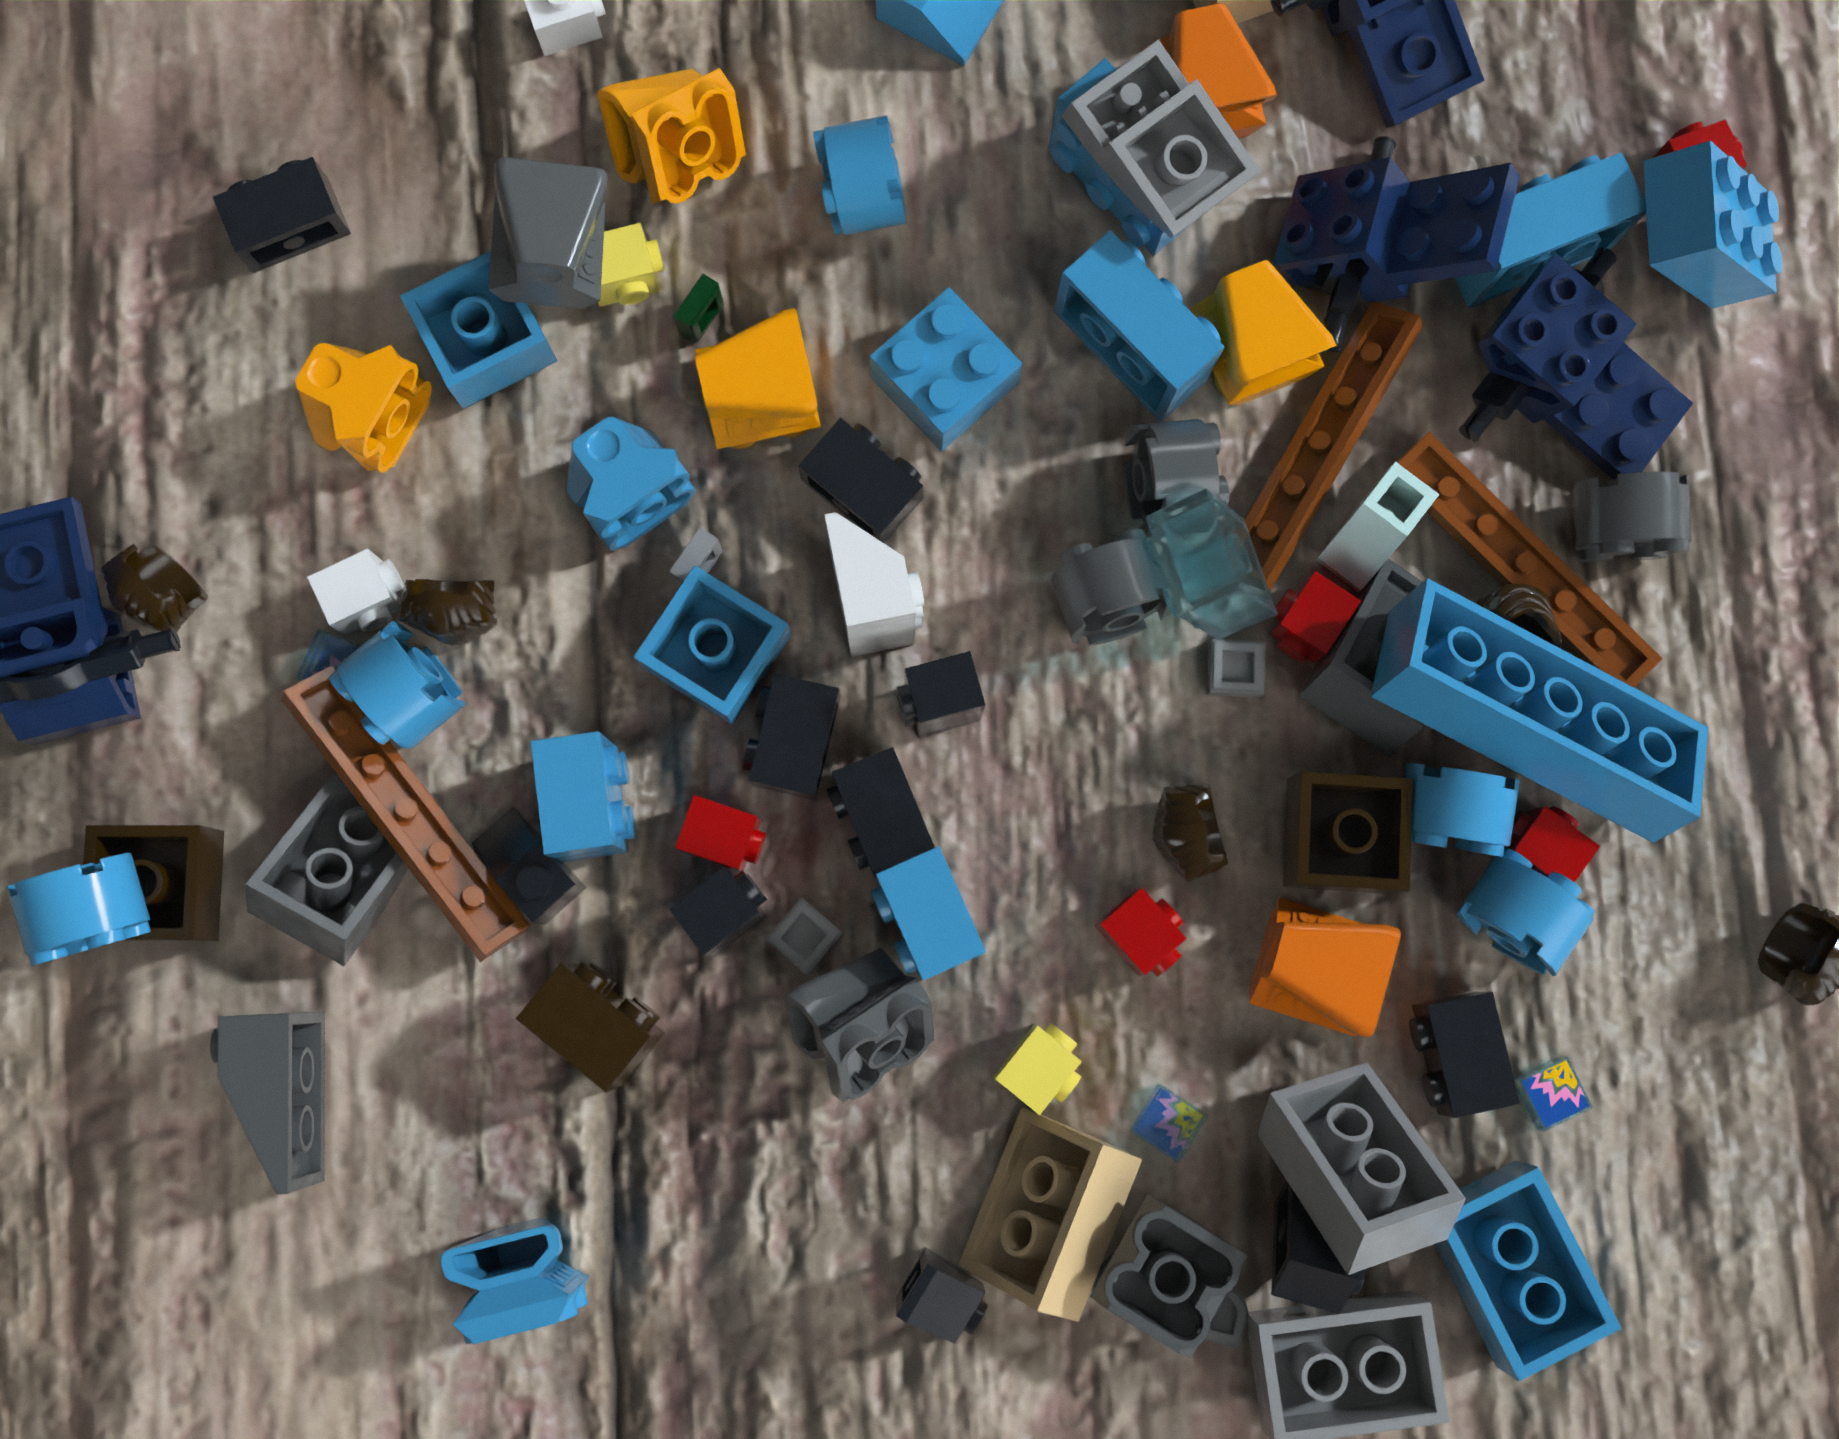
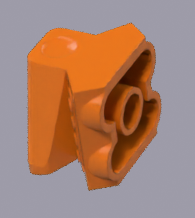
[1142,3,1277,138]
[1249,897,1401,1038]

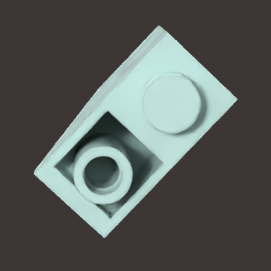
[1316,461,1439,593]

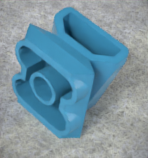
[566,417,696,551]
[441,1218,589,1344]

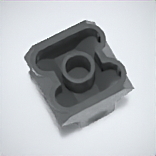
[488,157,608,309]
[784,948,934,1102]
[1090,1194,1248,1358]

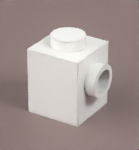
[524,0,606,56]
[307,548,404,636]

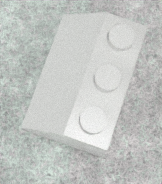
[824,512,924,657]

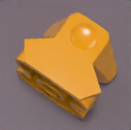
[597,68,746,204]
[1189,260,1337,405]
[695,308,821,449]
[295,343,432,473]

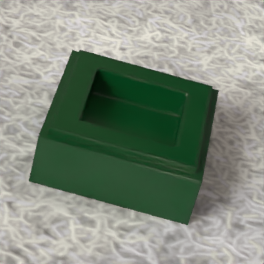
[673,273,724,344]

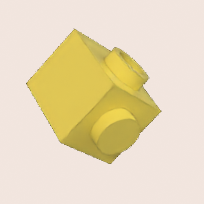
[598,222,665,307]
[993,1023,1082,1115]

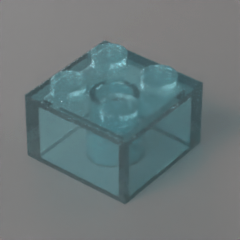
[1146,488,1278,640]

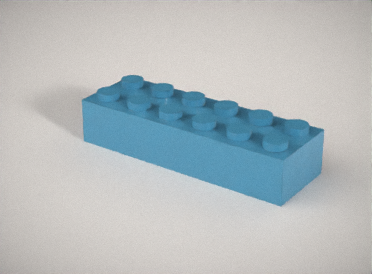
[1371,578,1708,843]

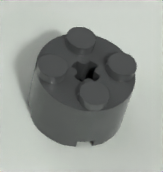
[1123,419,1229,534]
[1573,472,1692,562]
[1051,529,1176,645]

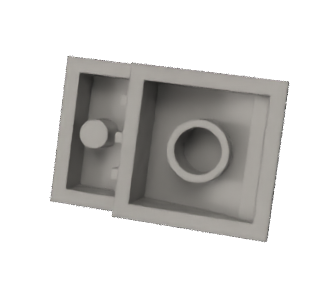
[1062,39,1261,238]

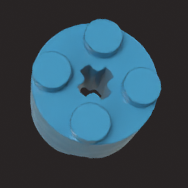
[813,115,907,235]
[329,621,465,749]
[1404,763,1520,857]
[1456,847,1595,976]
[6,853,151,966]

